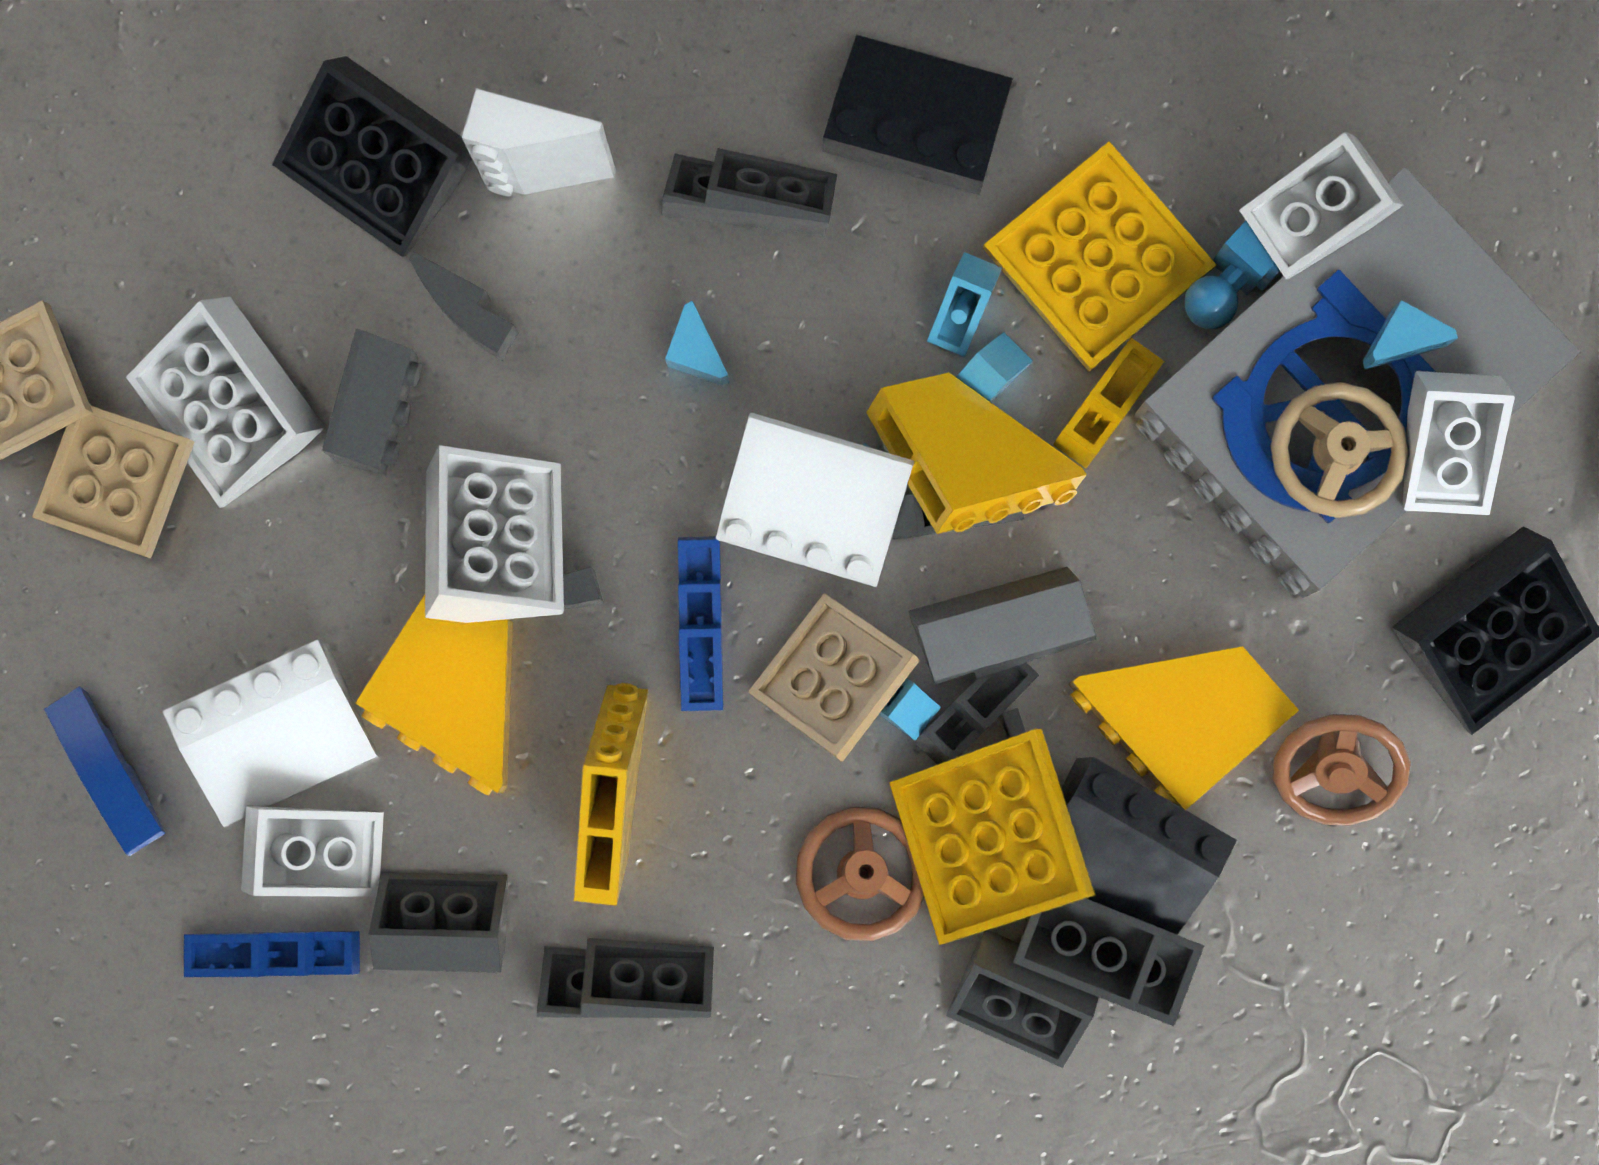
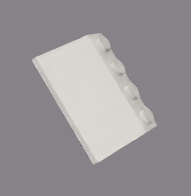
[462,89,616,196]
[126,296,325,508]
[716,412,914,587]
[425,445,564,623]
[162,639,378,827]

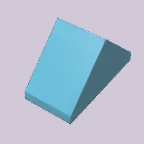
[1363,300,1458,369]
[665,301,729,386]
[956,332,1033,402]

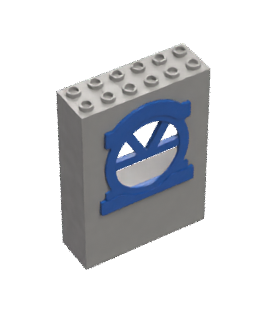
[1133,167,1580,598]

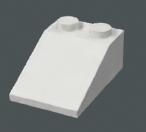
[1239,132,1403,280]
[1402,371,1515,515]
[241,806,384,897]

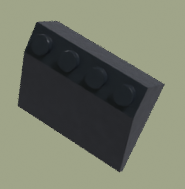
[823,35,1013,195]
[272,56,472,257]
[1392,527,1599,735]
[1061,757,1237,935]

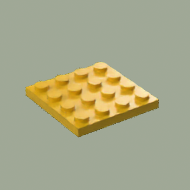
[983,141,1217,372]
[889,729,1095,945]

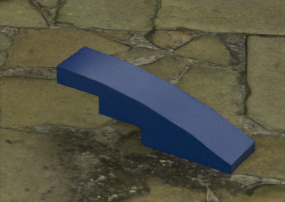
[678,536,723,711]
[44,686,166,856]
[184,931,360,977]

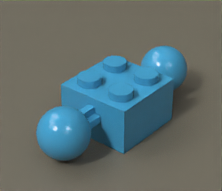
[1184,221,1280,329]

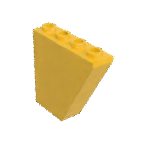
[866,372,1087,534]
[355,594,513,796]
[1068,646,1299,810]
[574,683,648,906]

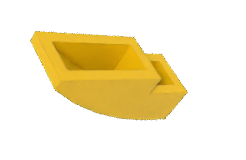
[1053,337,1165,469]

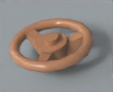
[1273,714,1411,826]
[796,807,924,941]

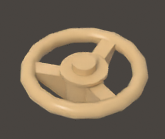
[1271,382,1408,518]

